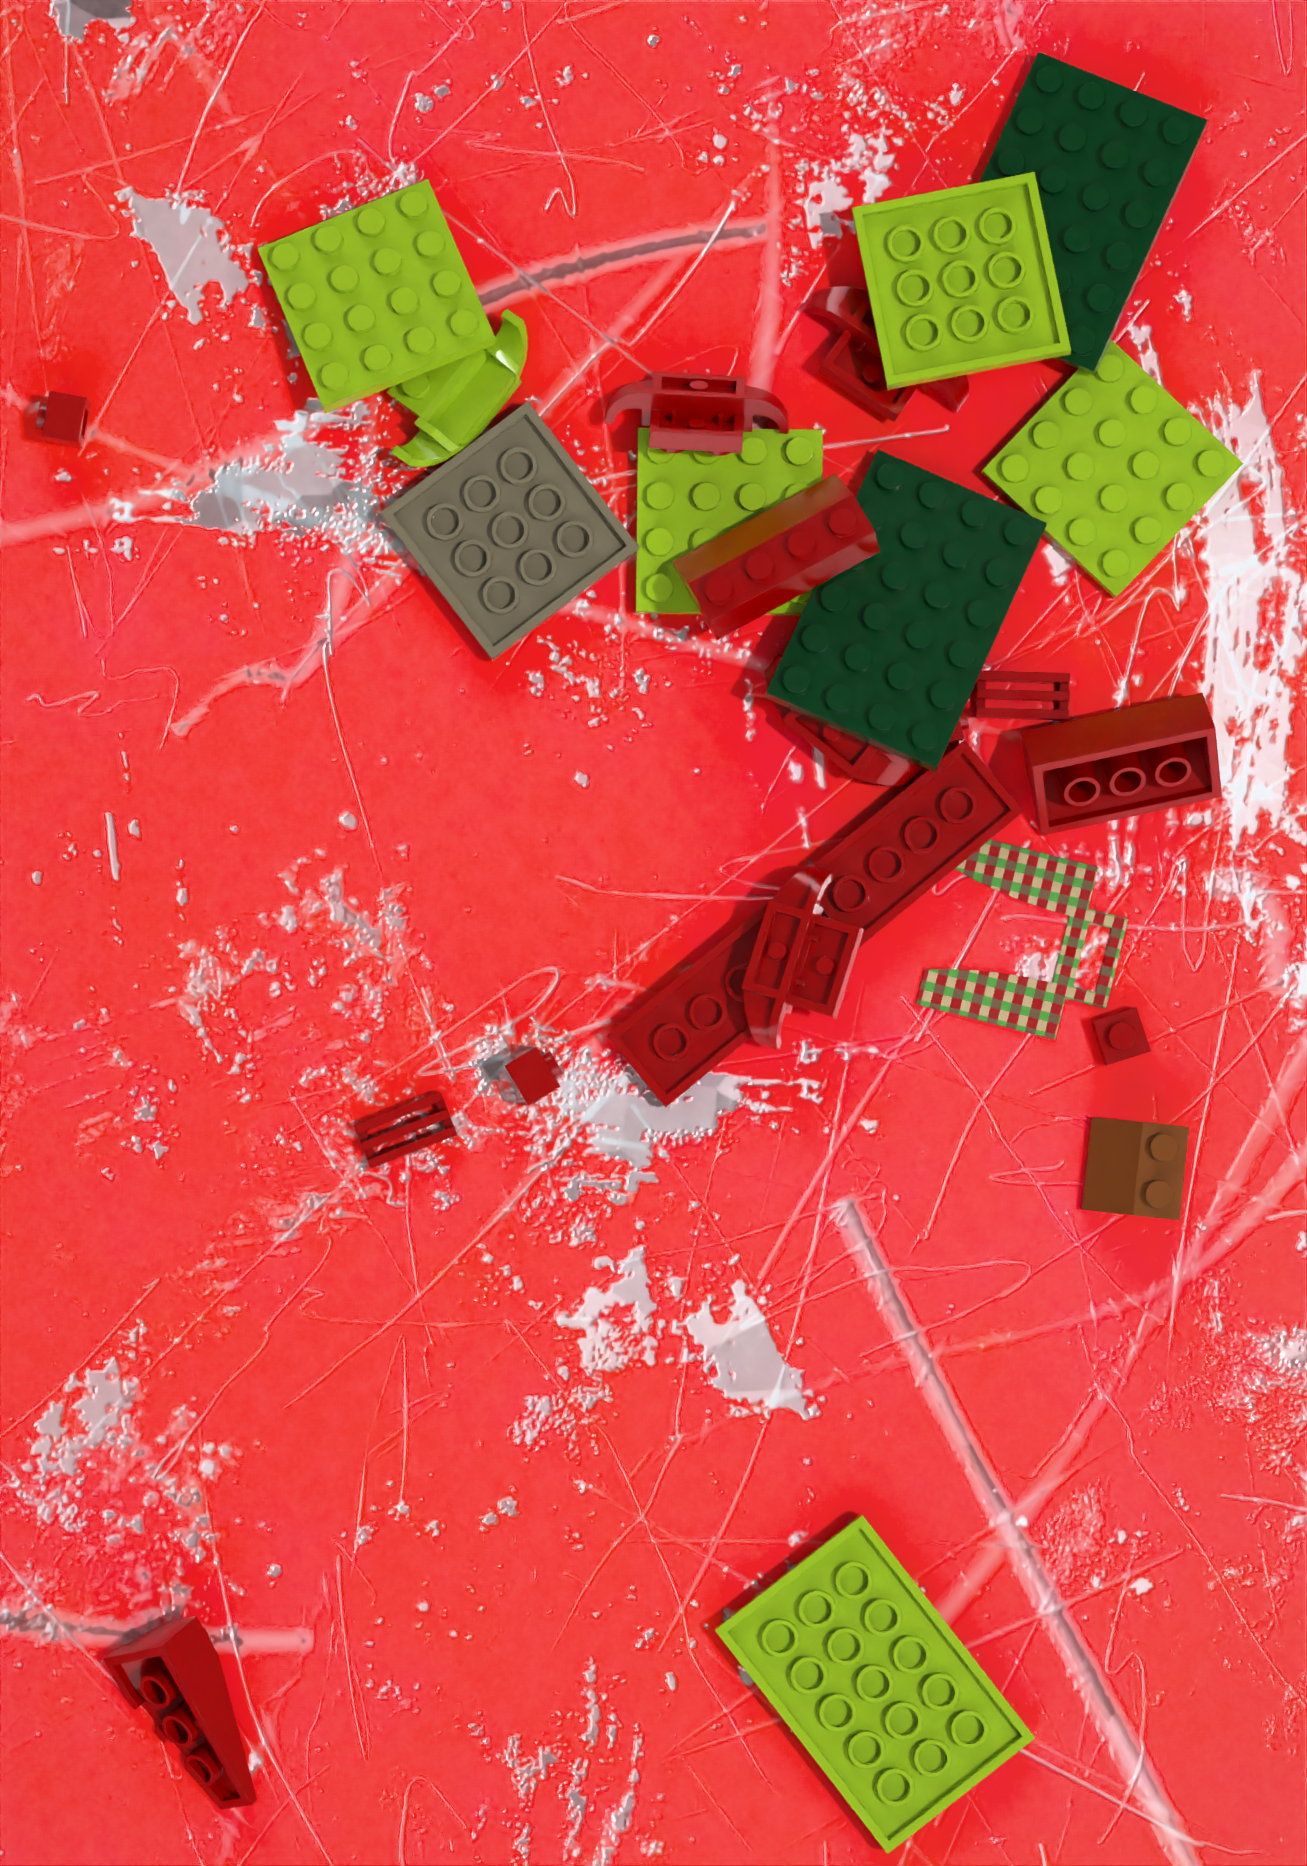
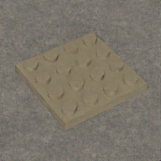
[380,401,640,661]

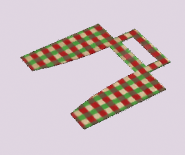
[916,840,1128,1040]

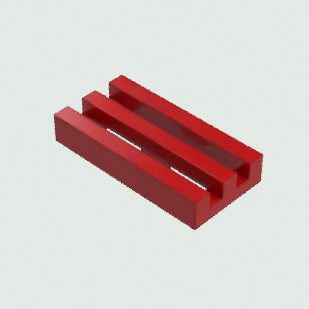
[975,670,1070,721]
[354,1092,458,1169]

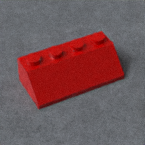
[672,474,880,641]
[1021,693,1222,836]

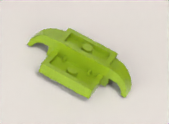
[387,308,528,467]

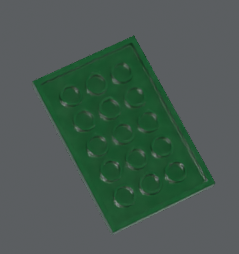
[979,52,1208,376]
[765,449,1047,773]

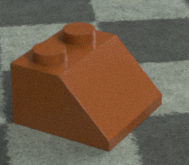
[1081,1117,1189,1220]

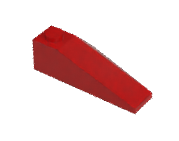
[103,1616,257,1810]

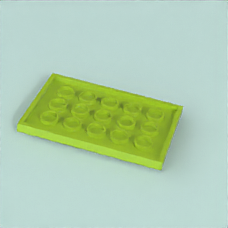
[715,1514,1035,1854]

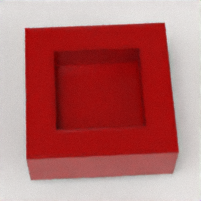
[1091,1007,1151,1066]

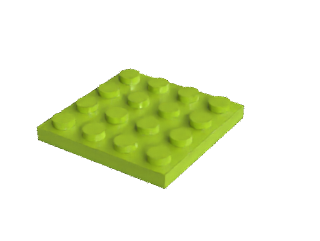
[852,172,1071,390]
[257,179,497,414]
[981,339,1244,599]
[636,427,823,616]

